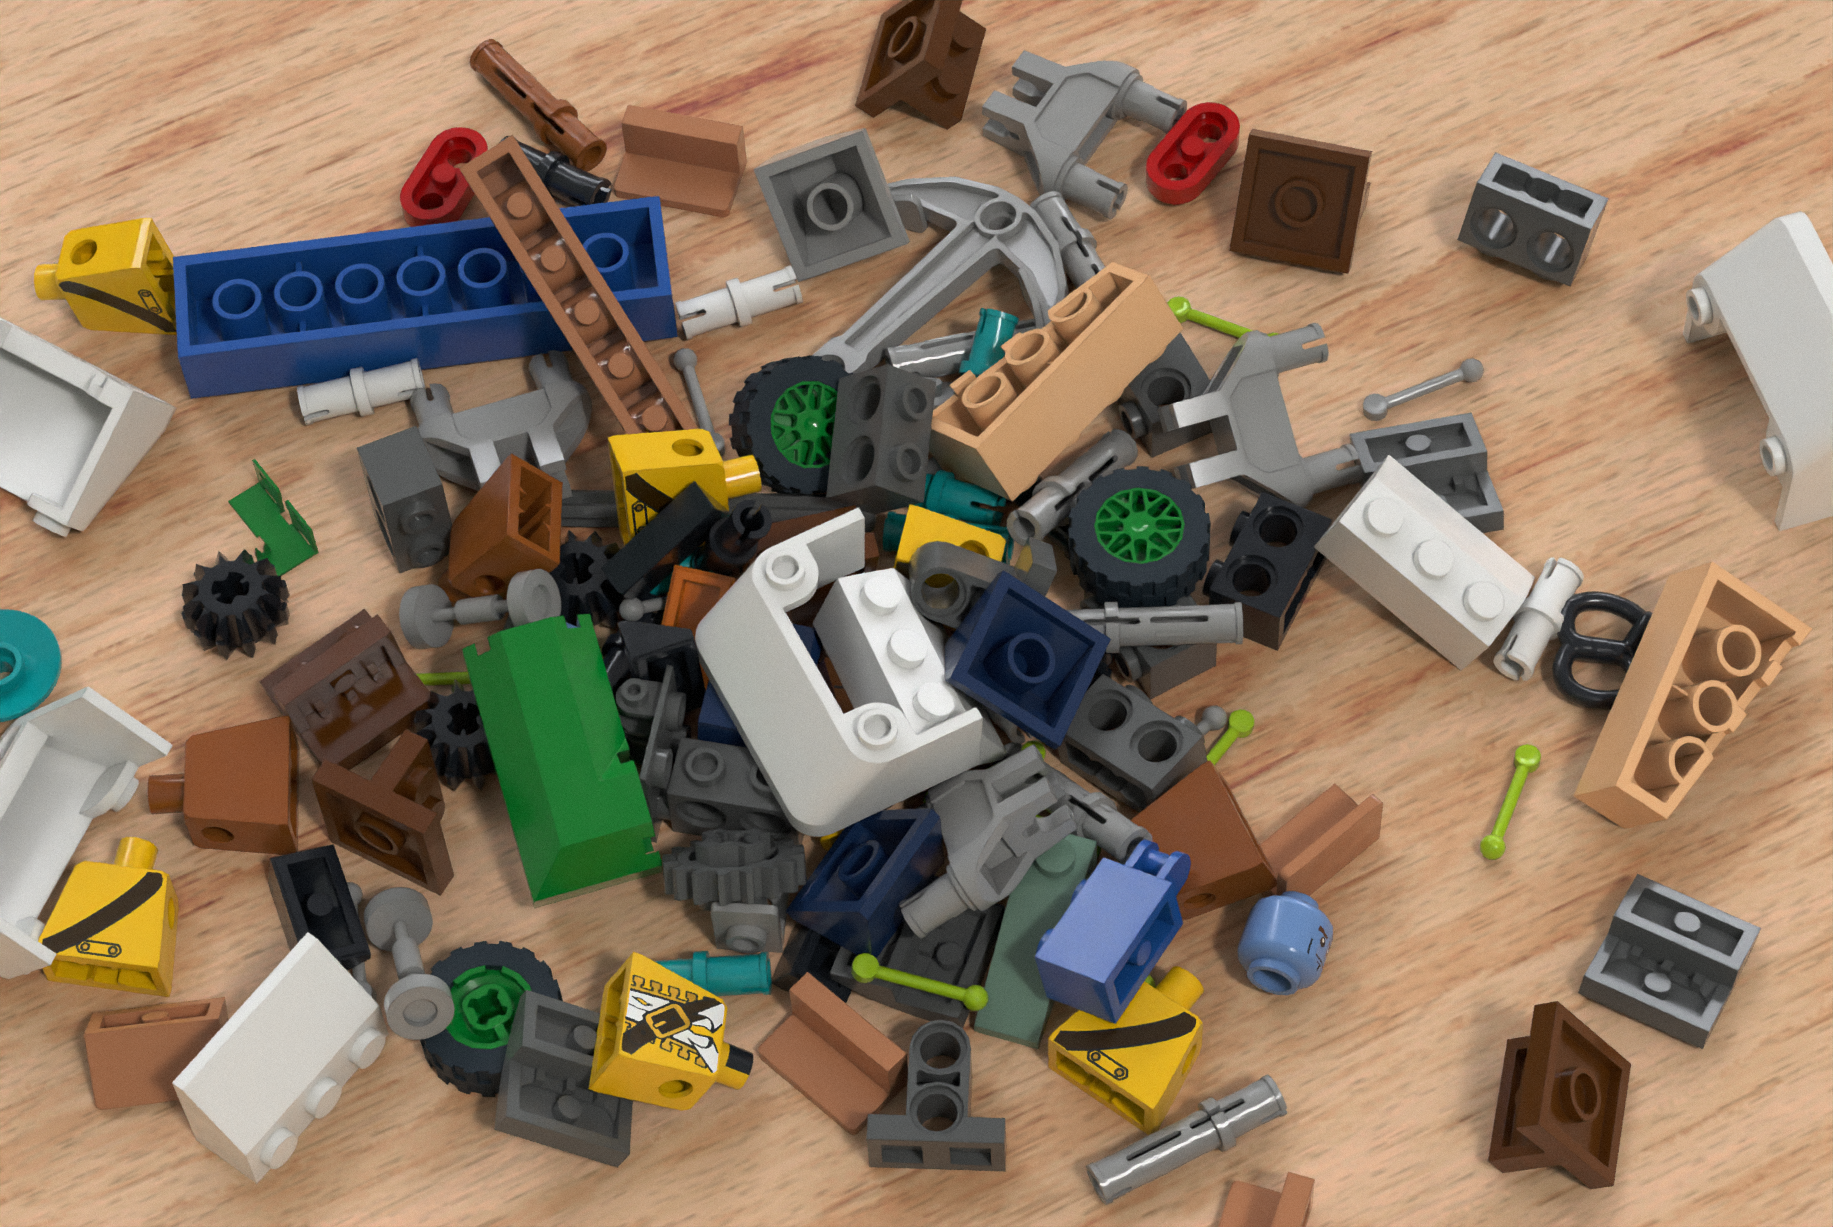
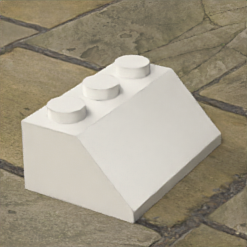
[1314,455,1535,670]
[813,568,1007,765]
[172,932,388,1184]

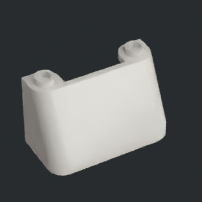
[0,317,176,537]

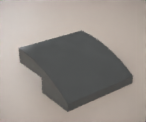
[1350,413,1504,533]
[1578,874,1761,1049]
[830,876,1005,1028]
[494,990,633,1168]

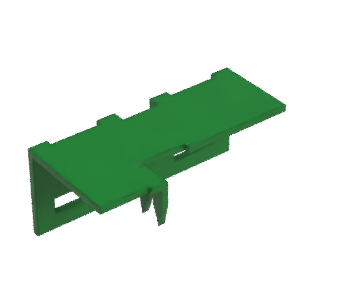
[228,459,319,576]

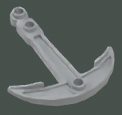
[812,176,1069,374]

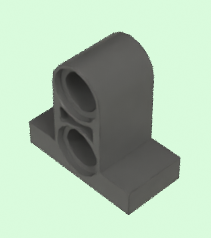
[908,536,1057,629]
[866,1020,1007,1172]

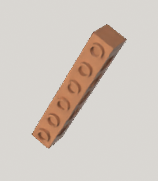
[459,135,698,434]

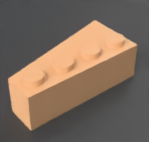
[929,262,1183,502]
[1573,562,1812,829]

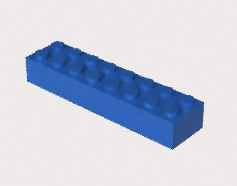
[173,196,678,399]

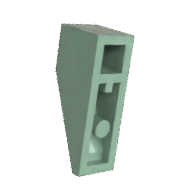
[974,834,1097,1049]

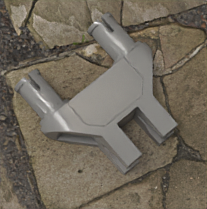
[982,50,1187,220]
[1157,323,1362,508]
[410,350,592,499]
[899,744,1078,939]

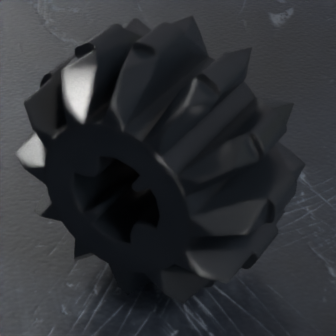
[549,530,625,630]
[181,549,290,660]
[414,679,497,791]

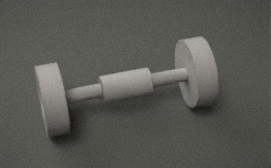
[399,569,561,649]
[364,887,454,1040]

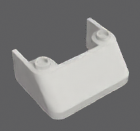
[1683,211,1833,531]
[695,507,983,837]
[0,687,172,979]

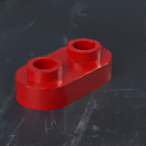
[1146,102,1240,205]
[400,127,488,227]

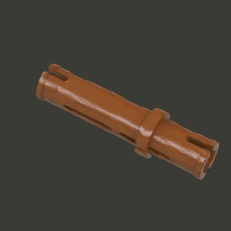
[470,39,607,171]

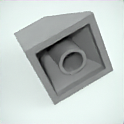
[754,128,910,282]

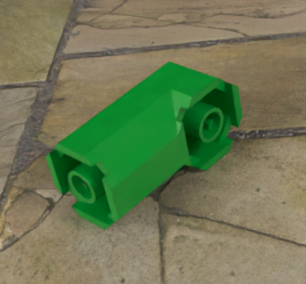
[462,614,662,909]

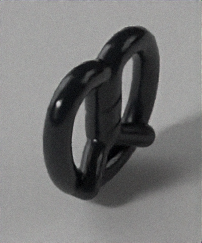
[1552,591,1653,710]

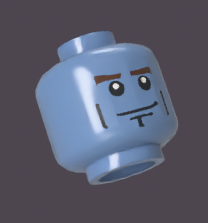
[1237,891,1333,995]

